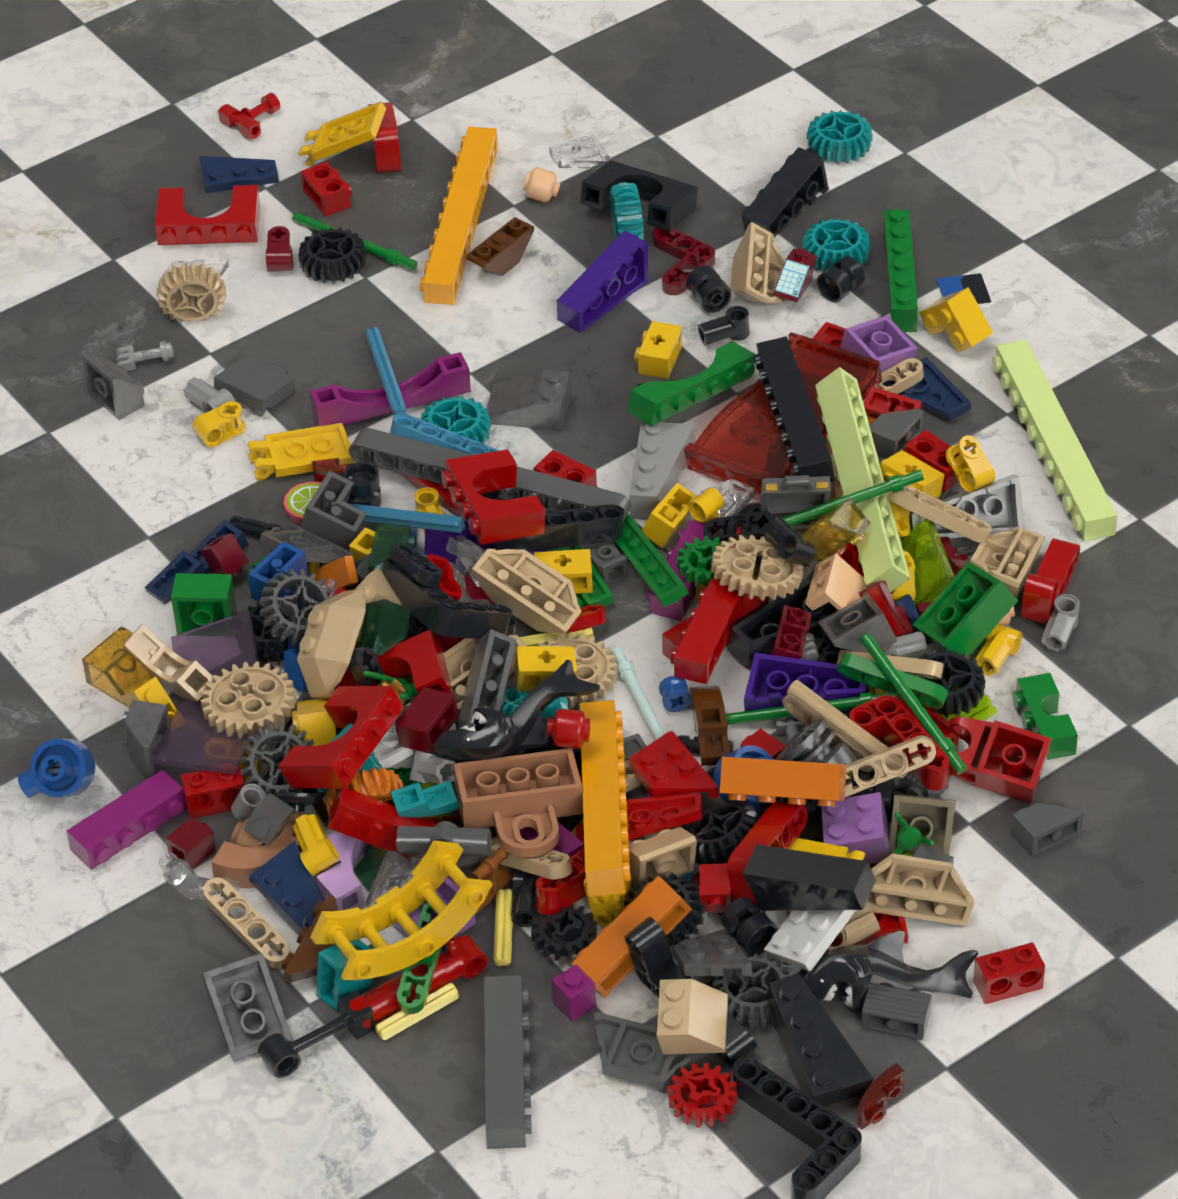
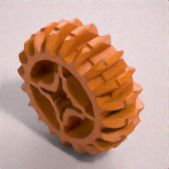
[325,767,404,814]

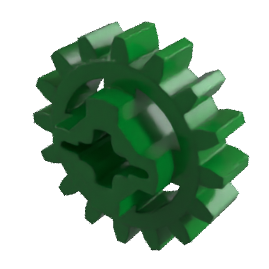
[677,536,728,588]

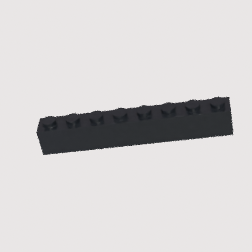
[753,336,835,482]

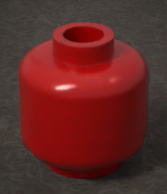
[547,709,591,749]

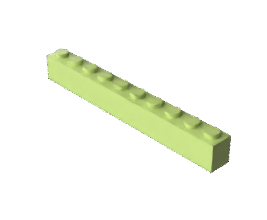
[992,340,1117,541]
[815,367,910,592]

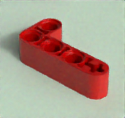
[368,102,402,174]
[1022,538,1081,625]
[850,695,949,791]
[727,801,807,907]
[536,822,586,916]

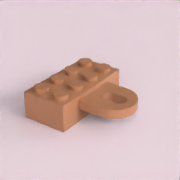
[454,748,583,858]

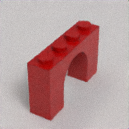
[155,185,260,245]
[442,449,546,545]
[335,630,453,731]
[279,686,404,789]

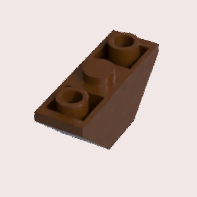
[466,217,534,276]
[281,894,339,983]

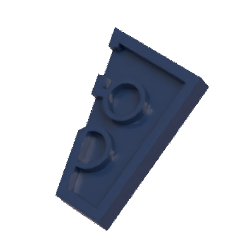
[199,156,279,193]
[883,357,971,422]
[249,841,324,934]

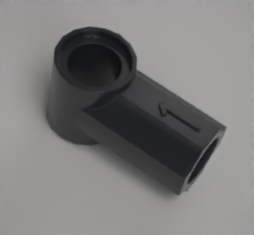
[697,306,750,346]
[764,517,816,566]
[511,869,541,927]

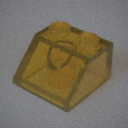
[801,497,871,562]
[82,626,153,707]

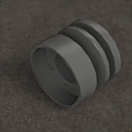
[777,718,856,765]

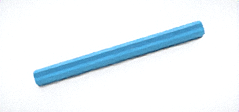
[365,327,407,415]
[348,503,466,533]

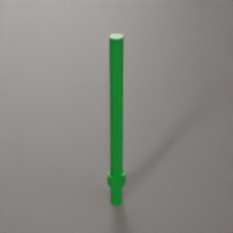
[292,212,418,270]
[762,469,924,528]
[860,633,967,775]
[726,692,896,725]

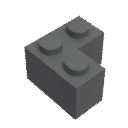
[301,470,367,551]

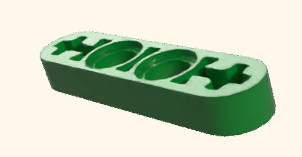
[837,653,949,709]
[397,902,447,1014]

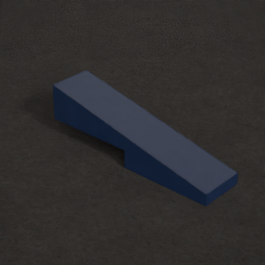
[145,520,249,604]

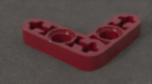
[653,228,715,296]

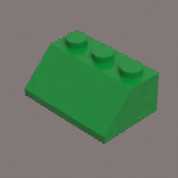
[913,561,1018,657]

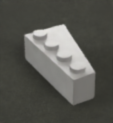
[629,421,695,520]
[909,474,1024,542]

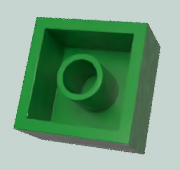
[171,573,237,638]

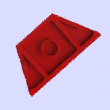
[629,731,719,798]

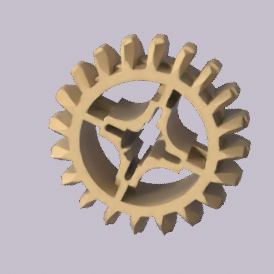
[157,261,226,323]

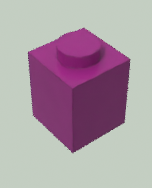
[551,964,596,1022]

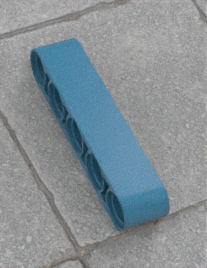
[390,413,500,455]

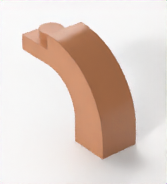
[211,812,304,888]

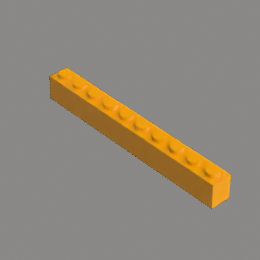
[419,126,498,305]
[580,700,631,897]

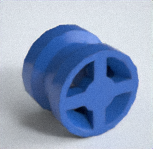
[659,676,691,712]

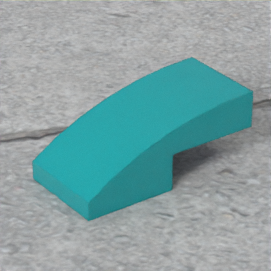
[391,781,460,817]

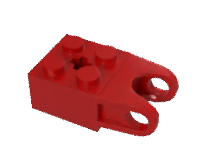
[948,717,1052,804]

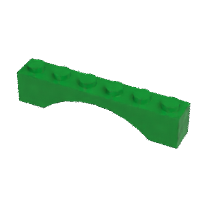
[883,209,918,332]
[627,341,755,426]

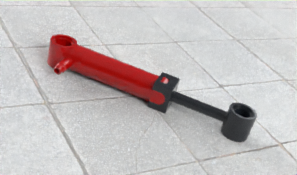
[258,935,488,1078]

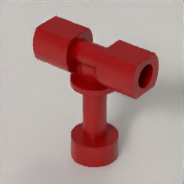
[218,93,281,139]

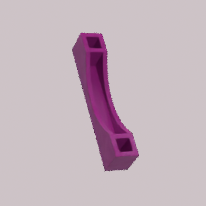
[310,352,471,426]

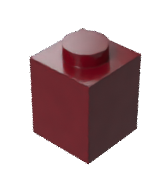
[200,534,249,578]
[166,817,216,871]

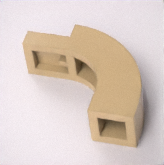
[122,624,214,702]

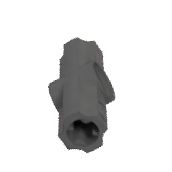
[396,821,492,856]

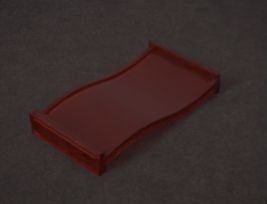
[684,332,882,495]

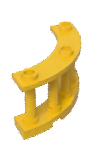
[310,841,493,980]

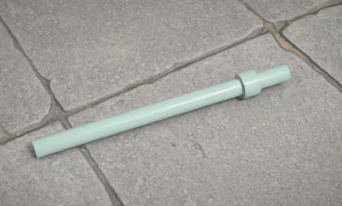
[612,647,665,740]

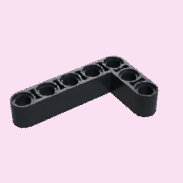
[481,490,625,552]
[383,558,512,639]
[624,916,757,1067]
[733,1058,862,1199]

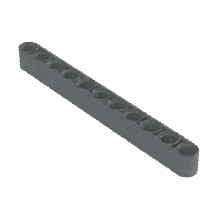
[348,428,631,519]

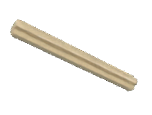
[787,680,909,779]

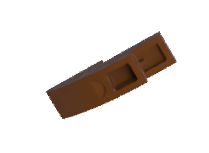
[690,686,730,766]

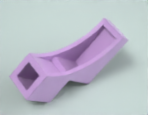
[316,832,368,911]

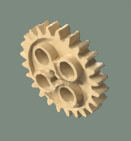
[711,535,804,601]
[538,632,618,709]
[201,661,296,739]

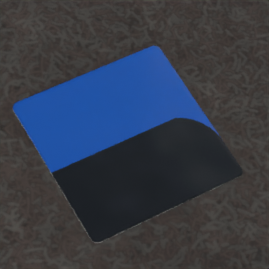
[937,273,991,304]

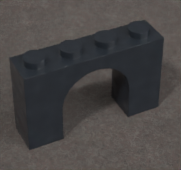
[580,160,698,231]

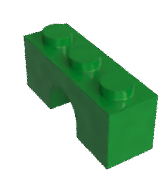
[1012,673,1078,760]

